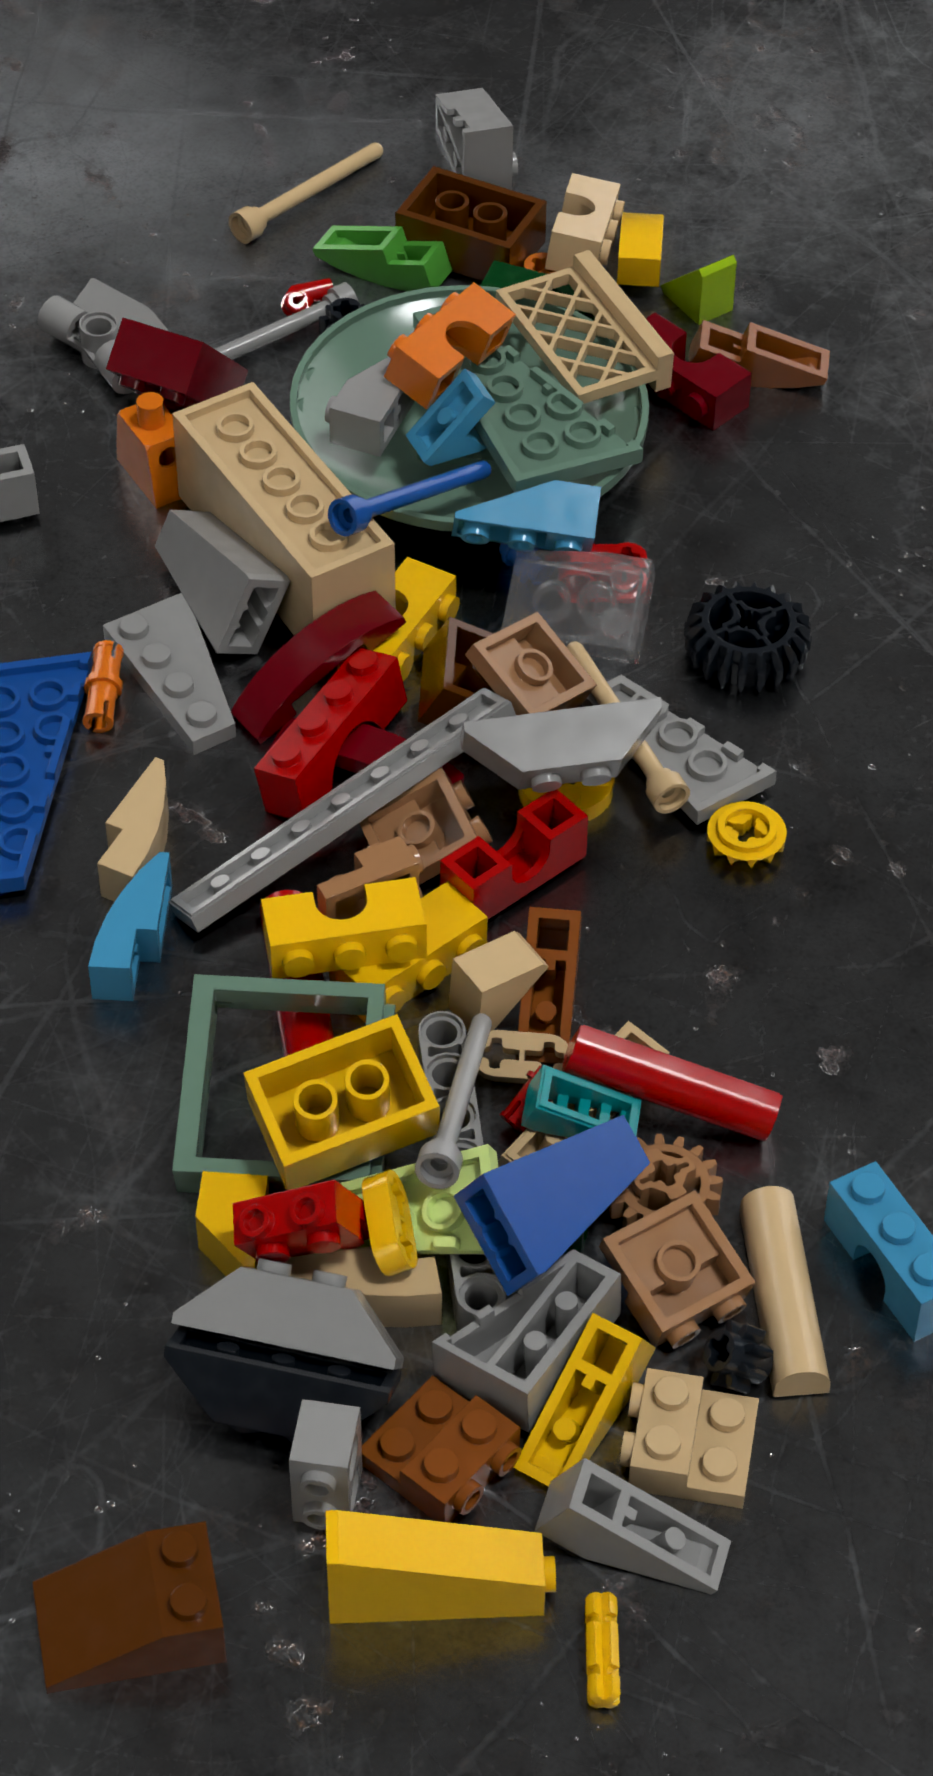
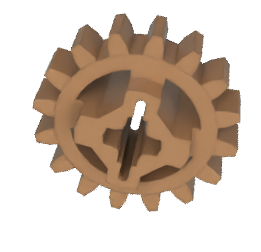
[609,1134,723,1228]

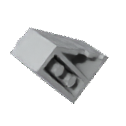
[436,88,518,190]

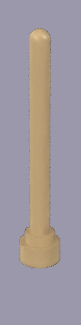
[229,142,383,244]
[567,641,690,814]

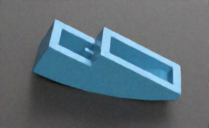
[88,852,173,1001]

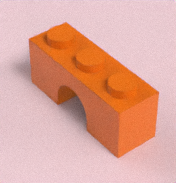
[384,282,516,409]

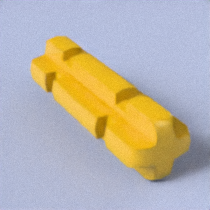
[585,1592,621,1709]

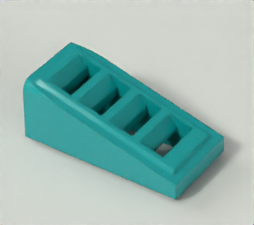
[521,1065,642,1138]

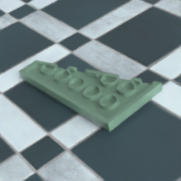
[413,306,644,493]

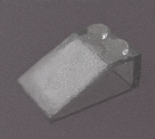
[501,550,656,665]

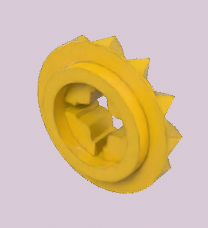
[707,801,787,868]

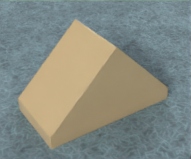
[448,931,549,1031]

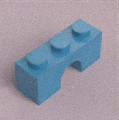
[824,1161,933,1342]

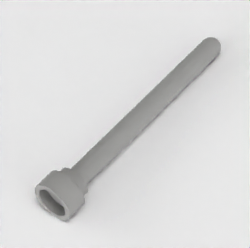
[215,282,358,360]
[415,1013,492,1189]

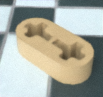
[478,1030,568,1084]

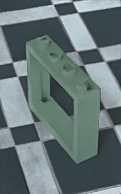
[172,974,396,1194]

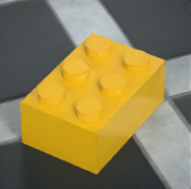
[243,1014,440,1190]

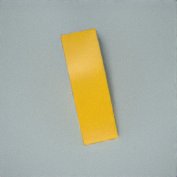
[617,212,664,287]

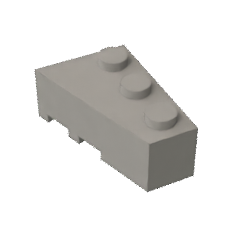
[432,1249,621,1433]

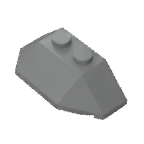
[460,697,663,793]
[171,1258,404,1370]

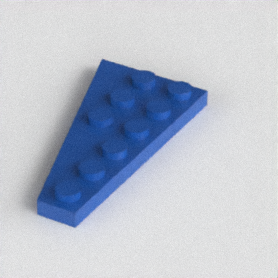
[0,652,92,893]

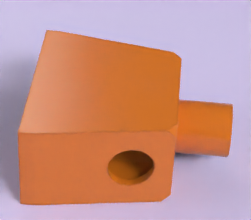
[117,392,181,509]

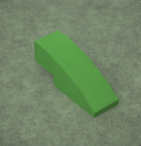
[313,225,452,291]

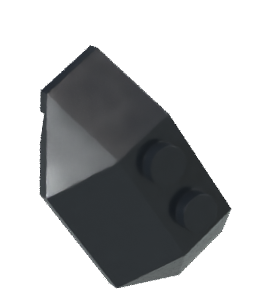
[164,1325,402,1443]

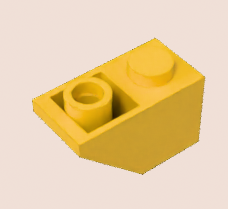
[195,1171,269,1276]

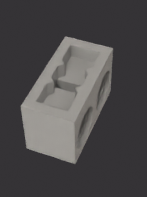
[289,1399,363,1530]

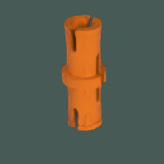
[82,640,124,733]

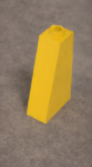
[325,1510,556,1624]

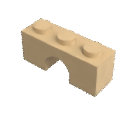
[545,173,625,271]

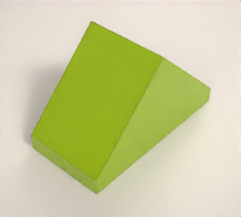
[660,254,737,325]

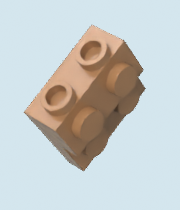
[465,611,597,715]
[359,768,493,885]
[317,836,424,920]
[599,1190,755,1349]

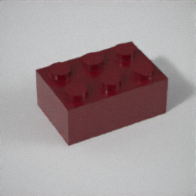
[106,317,248,411]

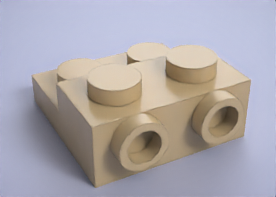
[619,1368,759,1509]

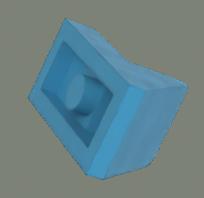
[406,368,496,466]

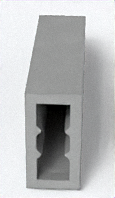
[155,510,290,654]

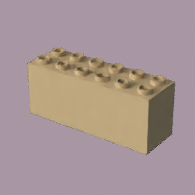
[172,382,396,636]

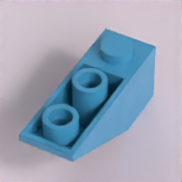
[451,480,601,558]

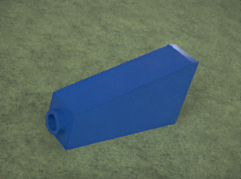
[454,1115,650,1296]

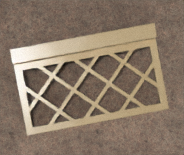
[496,250,674,404]

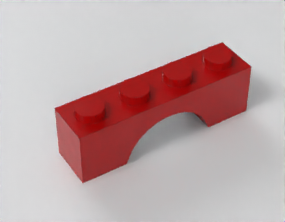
[254,647,407,819]

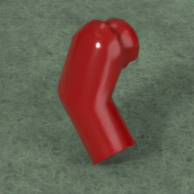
[281,278,333,317]

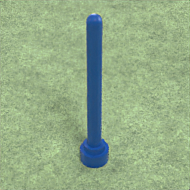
[328,460,492,536]

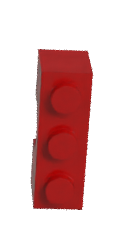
[440,789,588,919]

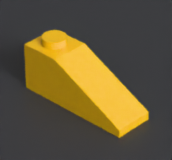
[513,1313,656,1487]

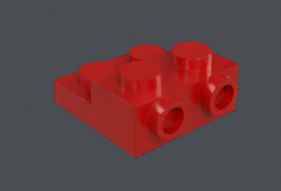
[233,1179,370,1263]

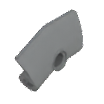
[37,278,169,394]

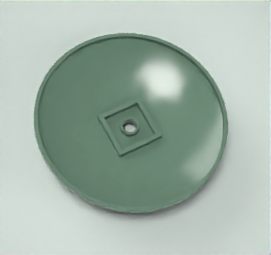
[290,285,649,531]

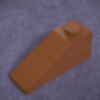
[515,907,582,1065]

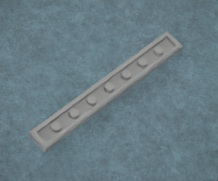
[168,688,516,932]

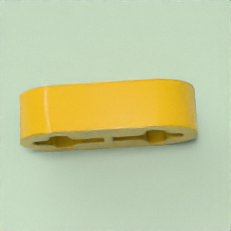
[362,1169,418,1277]

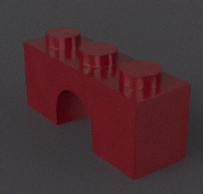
[645,312,752,431]

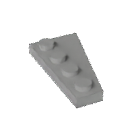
[103,593,236,755]
[582,674,777,825]

